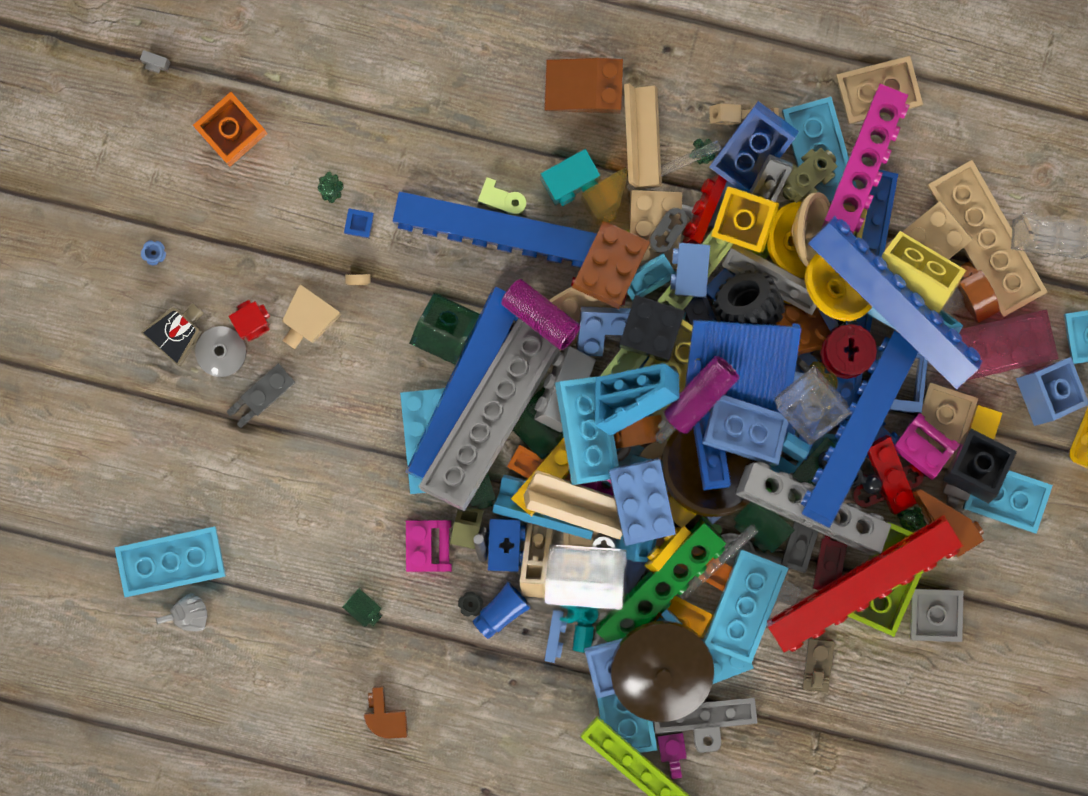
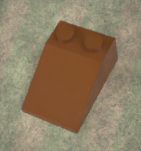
[545,58,623,114]
[912,489,984,557]

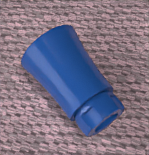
[472,582,532,639]

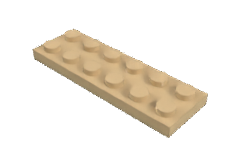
[927,160,1048,318]

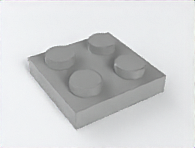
[910,589,964,642]

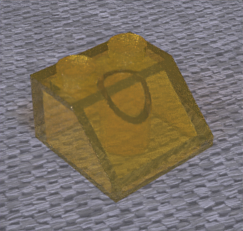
[581,167,628,225]

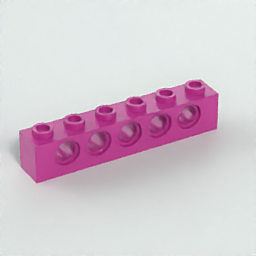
[822,84,909,233]

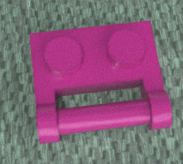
[894,413,960,480]
[406,520,452,572]

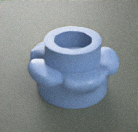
[141,240,166,265]

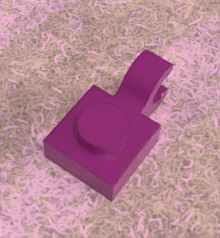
[657,733,687,779]

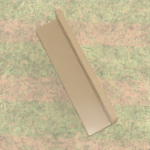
[624,83,662,189]
[523,471,622,539]

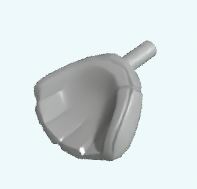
[156,593,207,632]

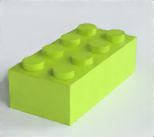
[847,522,923,637]

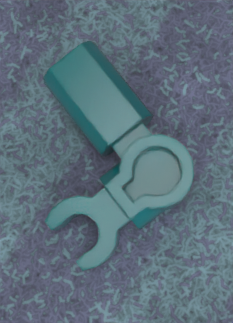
[559,603,599,653]

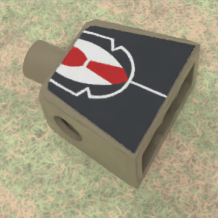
[141,303,204,366]

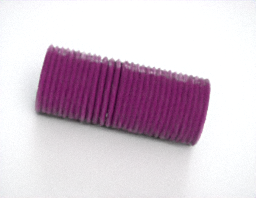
[501,279,580,350]
[663,356,739,433]

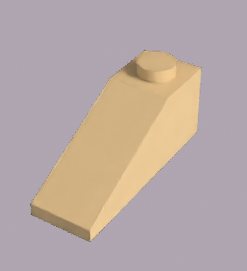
[520,523,554,598]

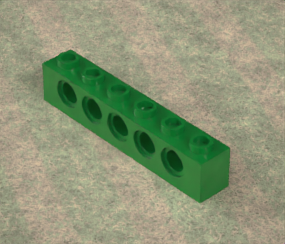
[596,518,726,642]

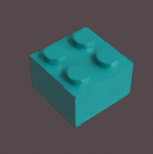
[540,149,600,207]

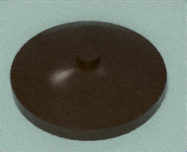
[661,428,757,517]
[610,621,714,722]

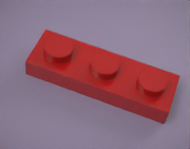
[682,174,727,244]
[867,435,917,515]

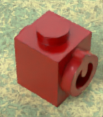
[228,300,271,342]

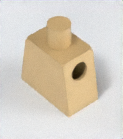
[282,284,342,349]

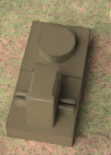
[802,638,835,693]

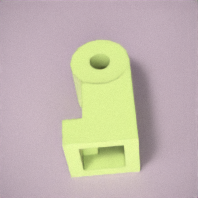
[478,177,526,216]

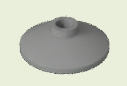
[195,326,246,377]

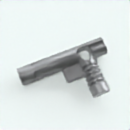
[473,527,489,562]

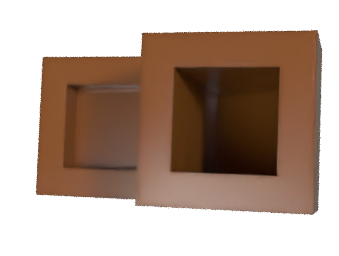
[956,261,1000,323]
[614,415,665,449]
[364,686,408,739]

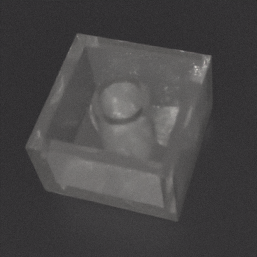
[774,366,851,445]

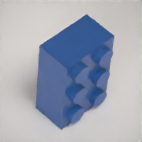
[709,101,799,193]

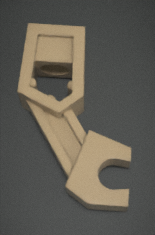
[709,104,779,125]

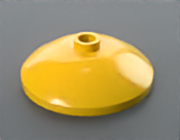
[767,202,806,278]
[805,253,872,321]

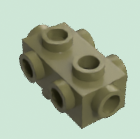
[782,148,838,203]

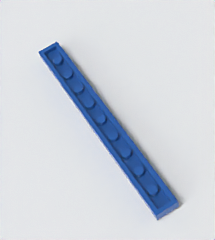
[827,170,898,421]

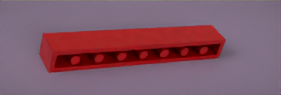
[767,515,963,653]

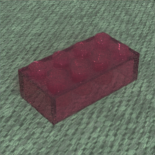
[959,309,1059,381]

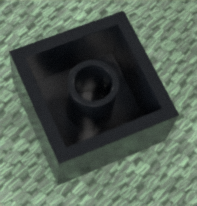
[618,295,685,363]
[943,429,1017,503]

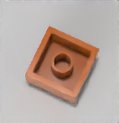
[193,92,268,167]

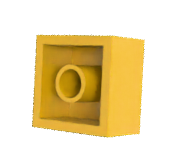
[711,187,780,253]

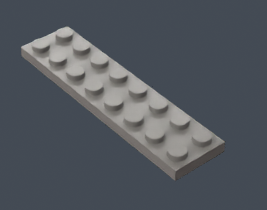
[419,319,559,511]

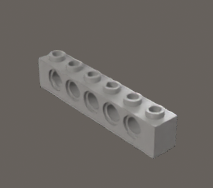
[735,461,891,556]

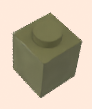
[450,507,484,549]

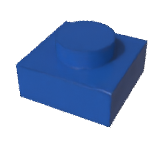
[344,208,374,239]

